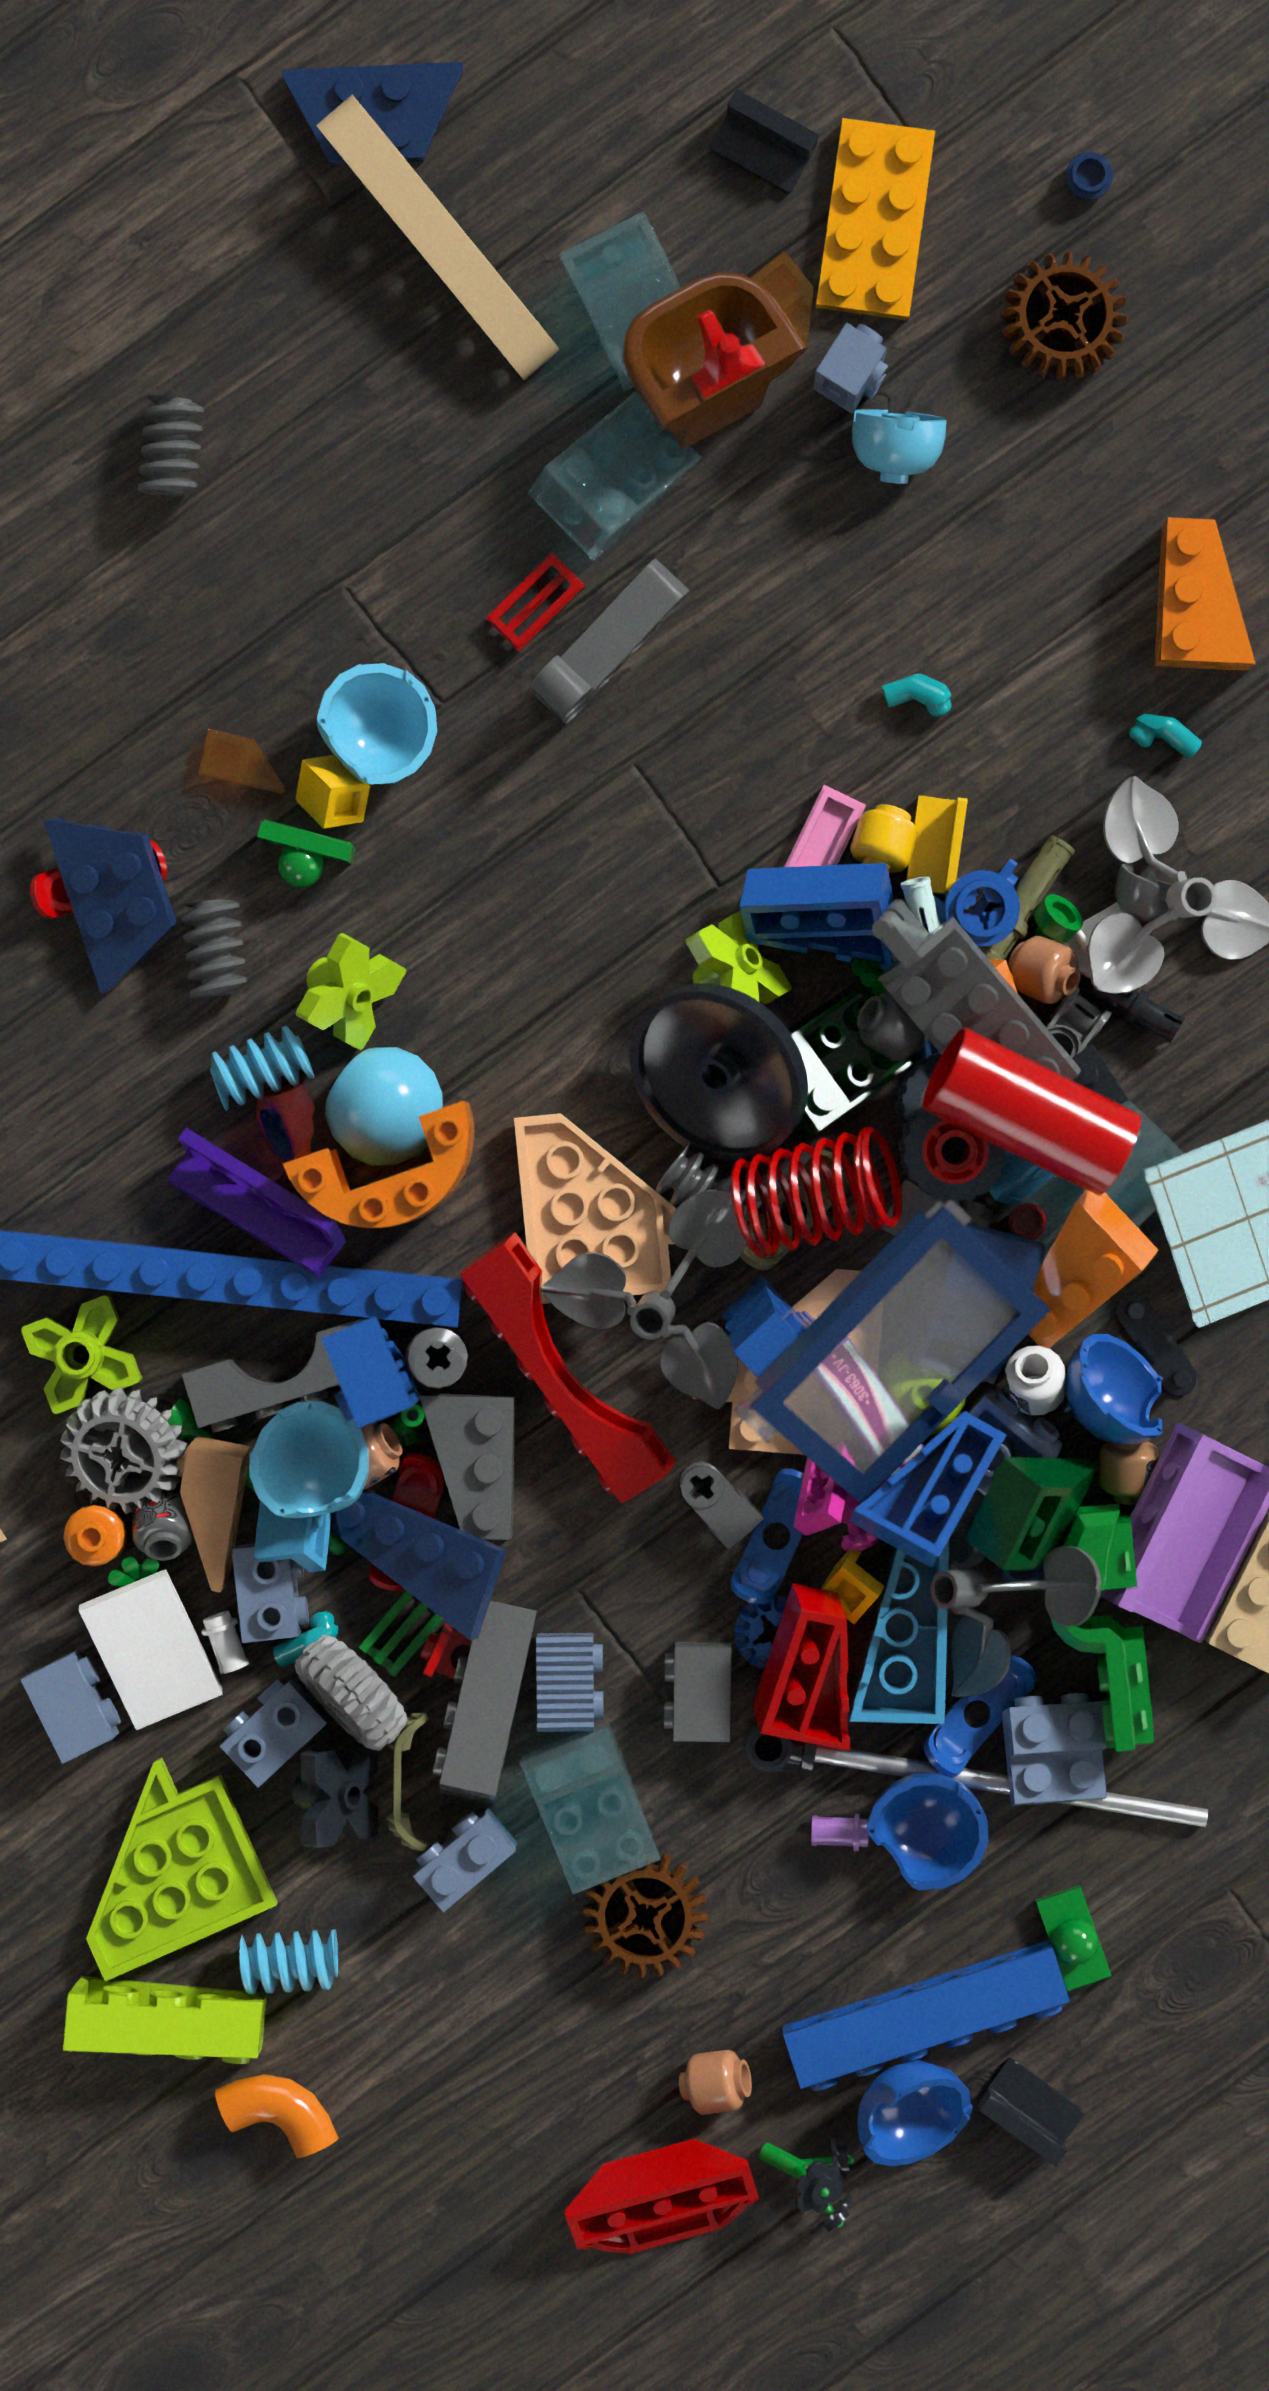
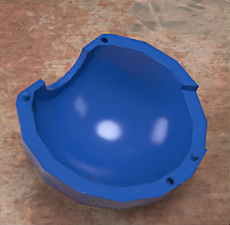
[1065,1334,1163,1445]
[866,1773,989,1890]
[857,2060,973,2167]

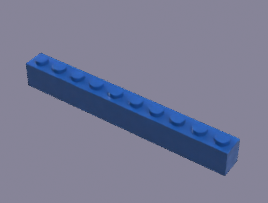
[0,1230,464,1327]

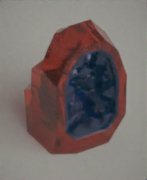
[256,1082,315,1164]

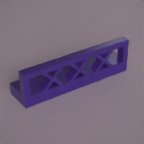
[167,1128,347,1278]

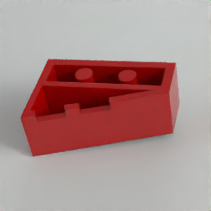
[752,1583,850,1751]

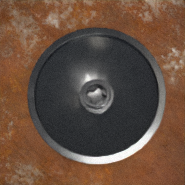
[630,983,808,1162]

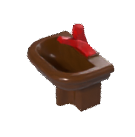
[622,272,807,450]

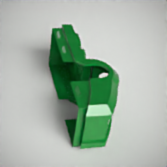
[1050,1503,1154,1752]

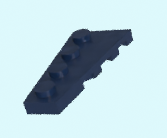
[330,1489,507,1640]

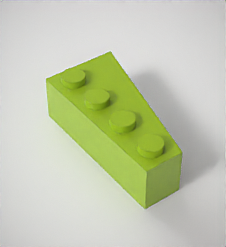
[63,1976,267,2064]

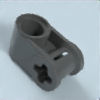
[1045,987,1112,1058]
[680,1461,765,1550]

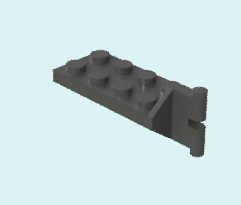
[872,899,1081,1080]

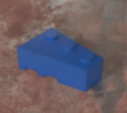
[739,863,897,970]
[722,1276,815,1378]
[321,1316,420,1428]
[849,1411,1006,1568]

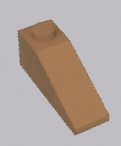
[176,1436,252,1593]

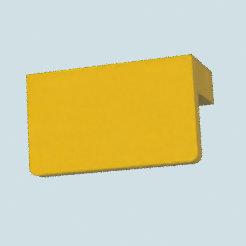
[906,795,968,895]

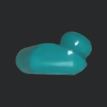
[881,674,952,717]
[1129,714,1202,759]
[273,1611,339,1667]

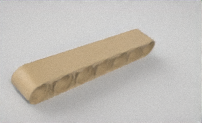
[316,95,560,380]

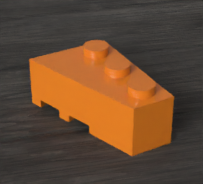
[1155,517,1256,671]
[1028,1190,1158,1348]

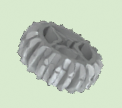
[60,1387,187,1514]
[295,1635,407,1751]

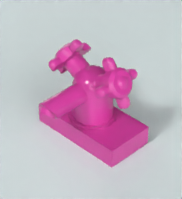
[793,1436,884,1551]

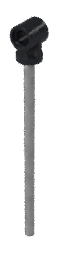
[744,1720,1208,1827]

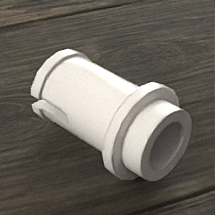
[202,1611,249,1674]

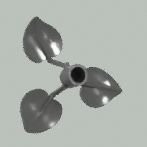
[541,1189,748,1409]
[931,1488,1101,1697]

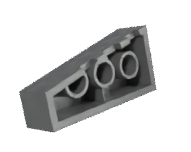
[433,1601,537,1805]

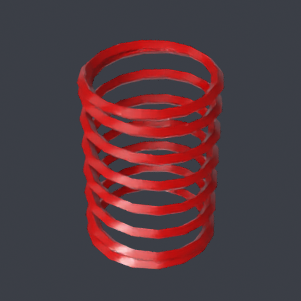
[730,1126,902,1259]

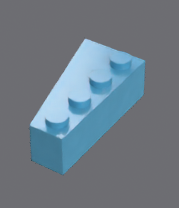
[848,1539,949,1724]

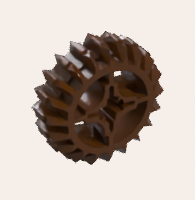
[1000,252,1128,382]
[582,1849,708,1978]

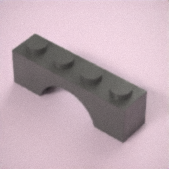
[182,1318,366,1433]

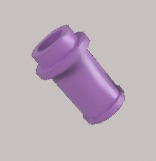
[811,1814,869,1852]

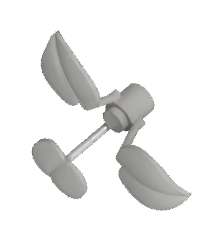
[1087,776,1269,993]

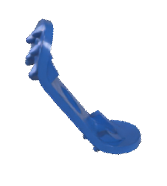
[730,1469,804,1604]
[924,1655,1037,1778]

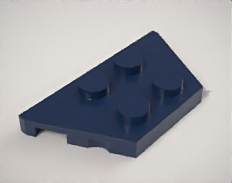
[282,62,464,166]
[44,817,177,994]

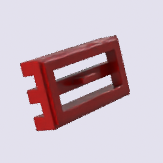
[486,552,585,653]

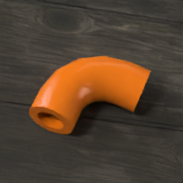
[215,2074,339,2158]

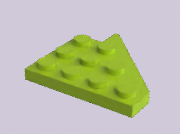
[86,1758,278,1982]

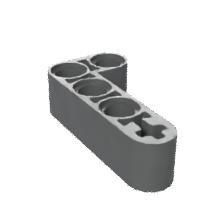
[529,559,690,724]

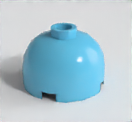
[852,409,947,484]

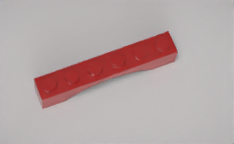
[460,1232,676,1504]

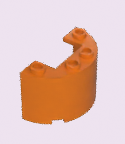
[283,1101,474,1228]

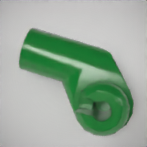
[389,1403,425,1447]

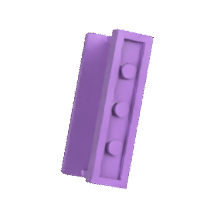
[1100,1422,1269,1643]

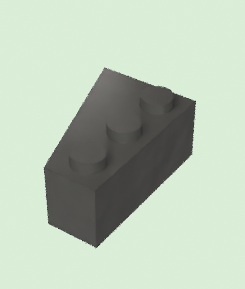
[419,1393,516,1540]

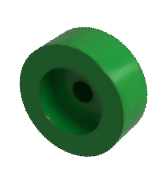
[1034,894,1083,943]

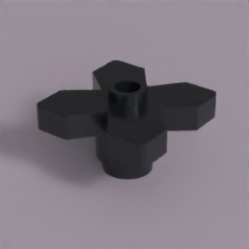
[292,1742,379,1848]

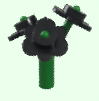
[759,2135,854,2234]

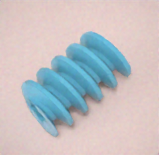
[210,1026,314,1111]
[240,1929,338,1994]

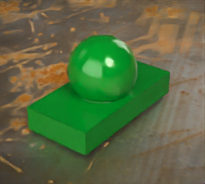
[257,819,356,888]
[1035,1885,1112,1991]

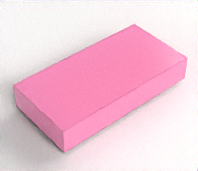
[784,785,866,867]

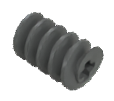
[137,394,204,497]
[181,900,248,998]
[655,1145,762,1222]
[404,1328,468,1388]

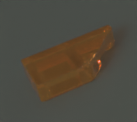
[751,251,814,347]
[198,729,285,795]

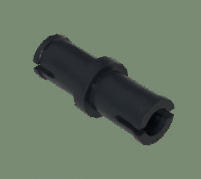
[1088,987,1185,1043]

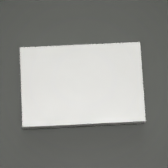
[79,1569,223,1730]

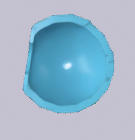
[316,663,437,784]
[325,1047,443,1166]
[249,1401,369,1518]

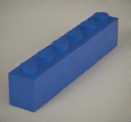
[782,1940,1070,2091]

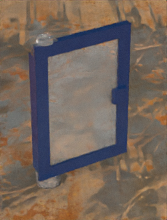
[734,1199,1051,1504]

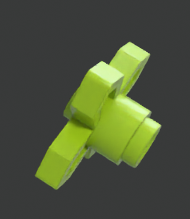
[686,911,792,1005]
[296,933,406,1050]
[21,1295,142,1414]

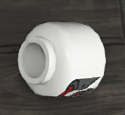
[1004,1346,1066,1415]

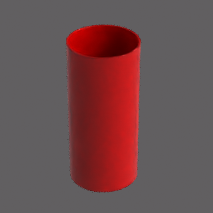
[922,1027,1141,1196]

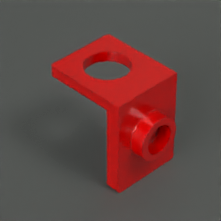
[420,1623,472,1679]

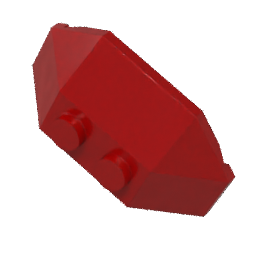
[565,2139,759,2254]

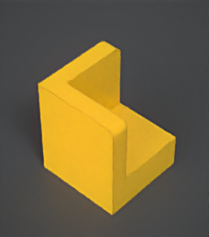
[296,755,370,829]
[821,1549,885,1624]

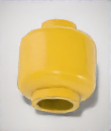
[850,804,918,873]

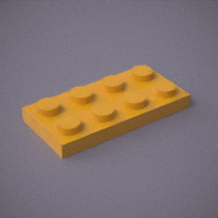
[816,118,935,321]

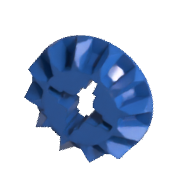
[944,870,1020,946]
[734,1596,787,1669]

